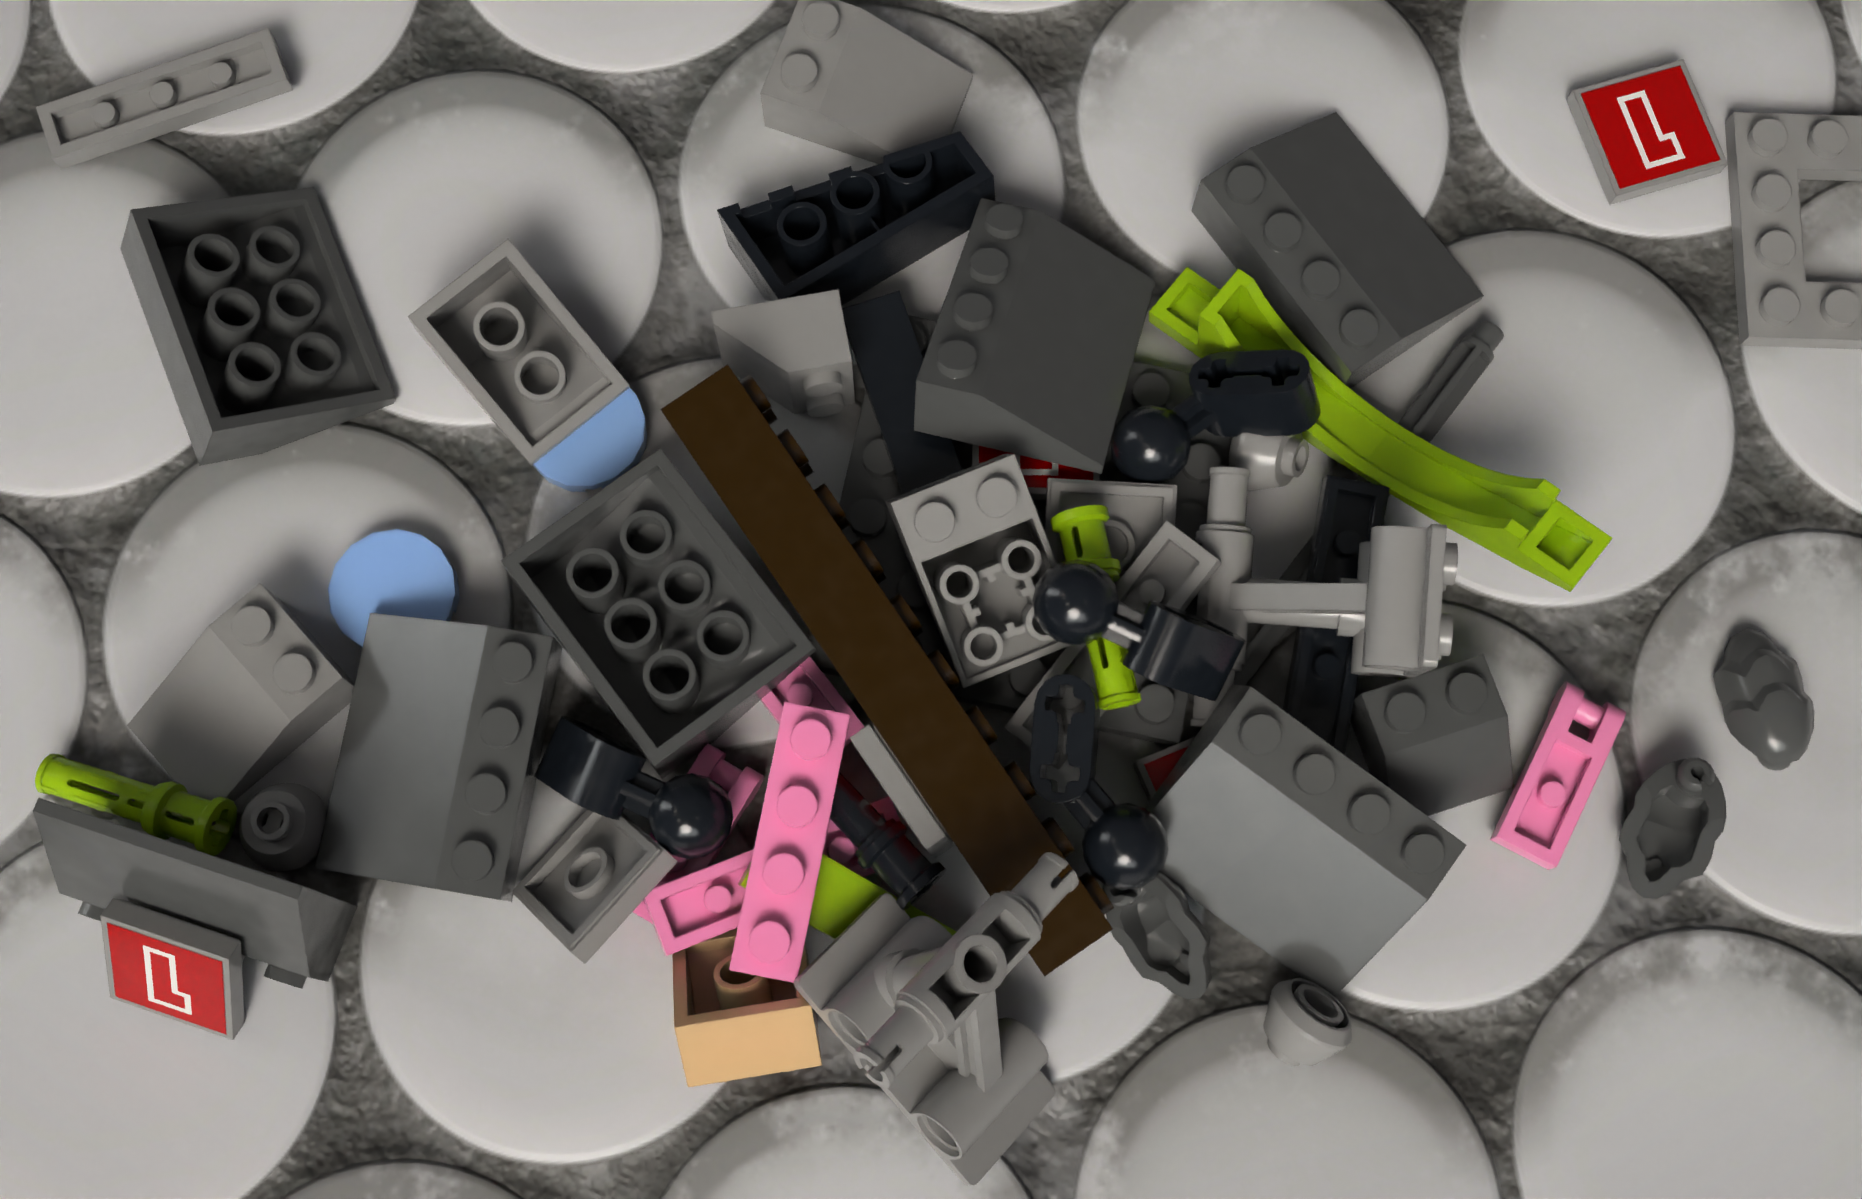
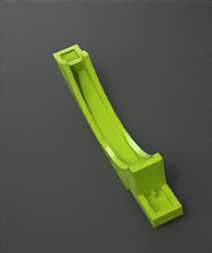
[1149,267,1612,592]

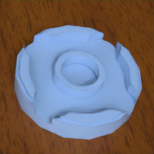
[533,388,647,492]
[328,529,460,648]

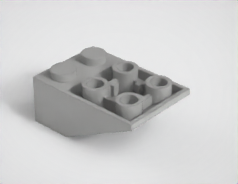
[885,454,1070,688]

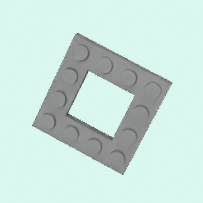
[1725,112,1862,349]

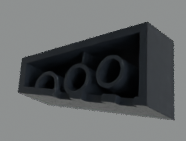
[717,131,996,306]

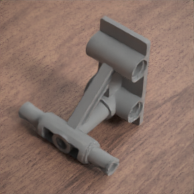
[1190,467,1458,727]
[794,852,1079,1185]

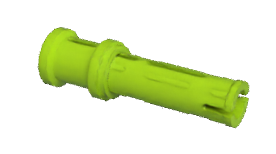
[1050,505,1142,710]
[35,753,237,856]

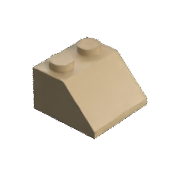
[672,928,822,1087]

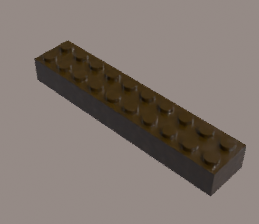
[660,364,1114,977]

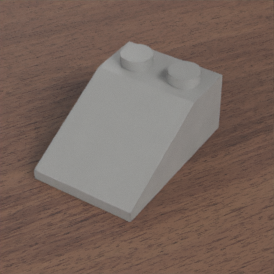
[760,0,973,164]
[408,239,630,466]
[127,583,355,801]

